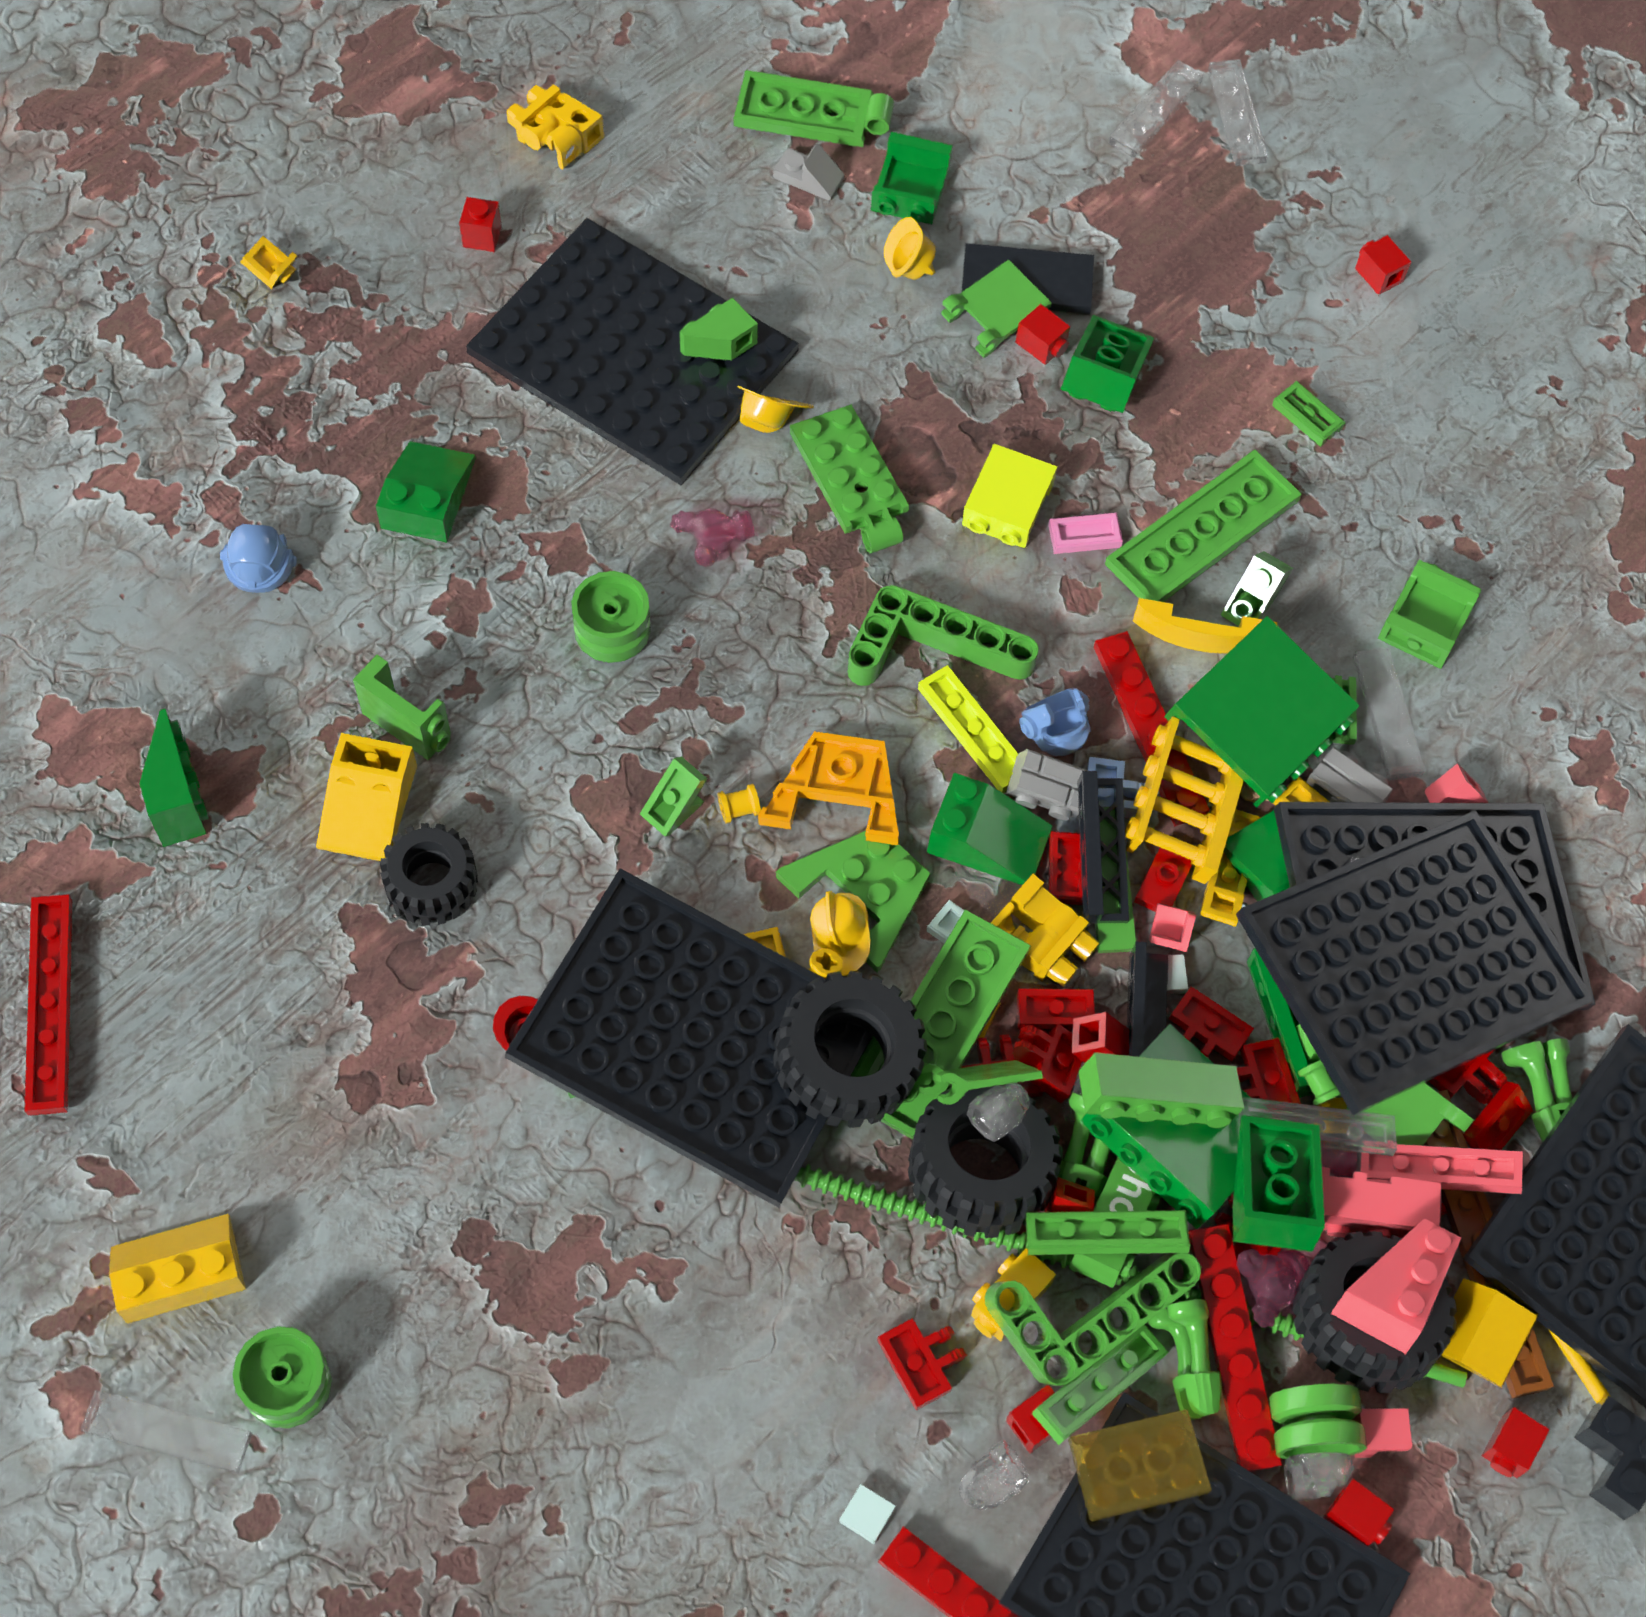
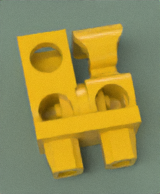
[506,84,604,170]
[991,874,1099,987]

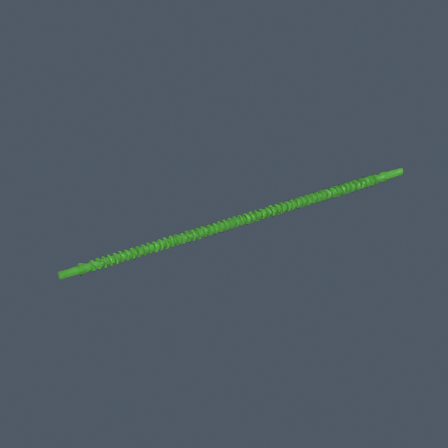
[794,1164,1467,1388]

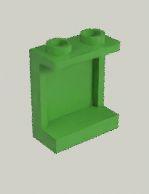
[1377,560,1482,669]
[353,655,451,760]

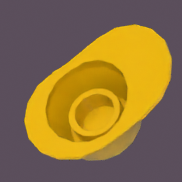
[884,217,936,280]
[737,386,814,433]
[810,891,871,976]

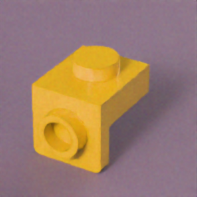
[240,236,298,289]

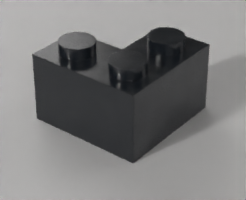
[1574,1395,1646,1520]

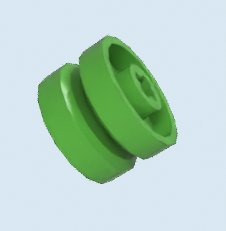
[571,571,651,663]
[232,1326,332,1429]
[1269,1384,1367,1461]

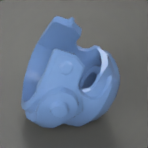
[220,524,297,593]
[1019,688,1091,756]

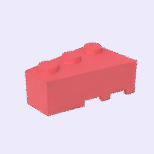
[1322,1167,1442,1238]
[1331,1218,1461,1354]

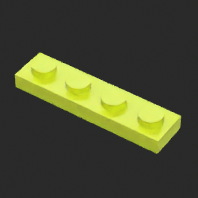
[918,665,1018,793]

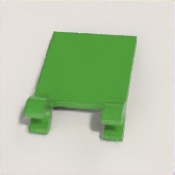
[941,260,1052,358]
[919,1060,1043,1105]
[1341,1083,1474,1146]

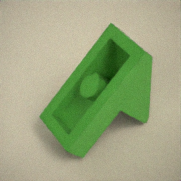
[640,756,707,837]

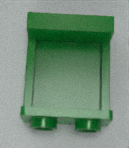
[871,132,953,225]

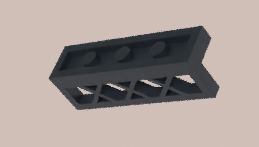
[1077,771,1129,923]
[1127,941,1168,1057]

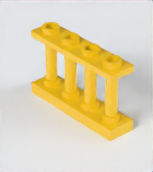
[1125,716,1244,884]

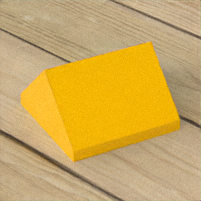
[1441,1278,1538,1388]

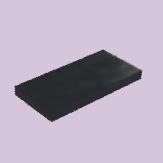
[961,243,1094,314]

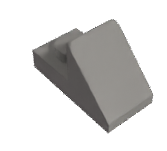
[773,143,844,201]

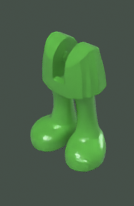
[1501,1038,1573,1142]
[1058,1092,1110,1203]
[1148,1299,1222,1420]

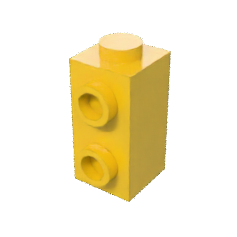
[971,1248,1056,1342]

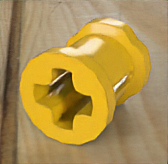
[717,784,761,824]
[808,948,843,979]

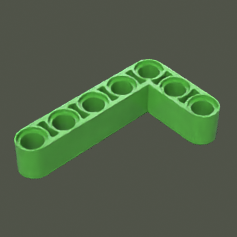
[847,585,1039,686]
[985,1253,1201,1386]

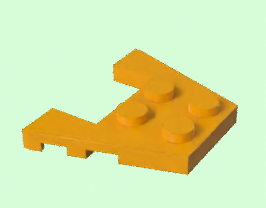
[758,731,899,845]

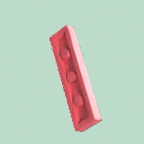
[1360,1142,1523,1194]

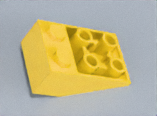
[316,733,417,861]

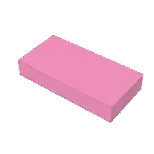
[1048,513,1123,554]

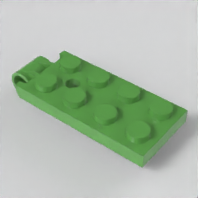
[734,70,894,147]
[790,405,909,554]

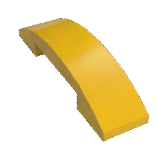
[1133,598,1278,654]
[1200,809,1261,927]

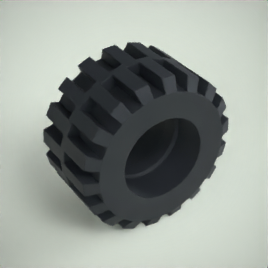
[380,823,478,926]

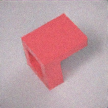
[1424,763,1489,803]
[1149,903,1196,952]
[1351,1408,1412,1458]

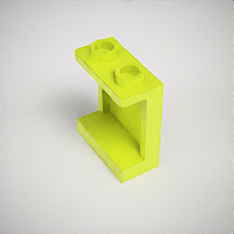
[962,444,1057,548]

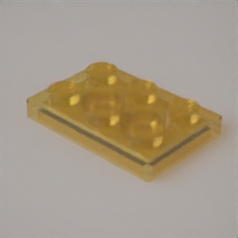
[1068,1409,1211,1522]

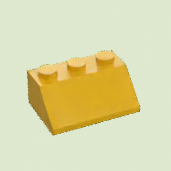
[109,1213,246,1324]

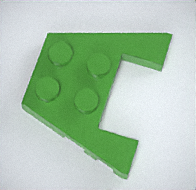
[776,831,930,972]

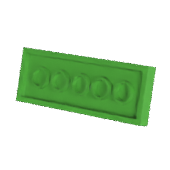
[1105,450,1302,602]
[867,910,1031,1140]

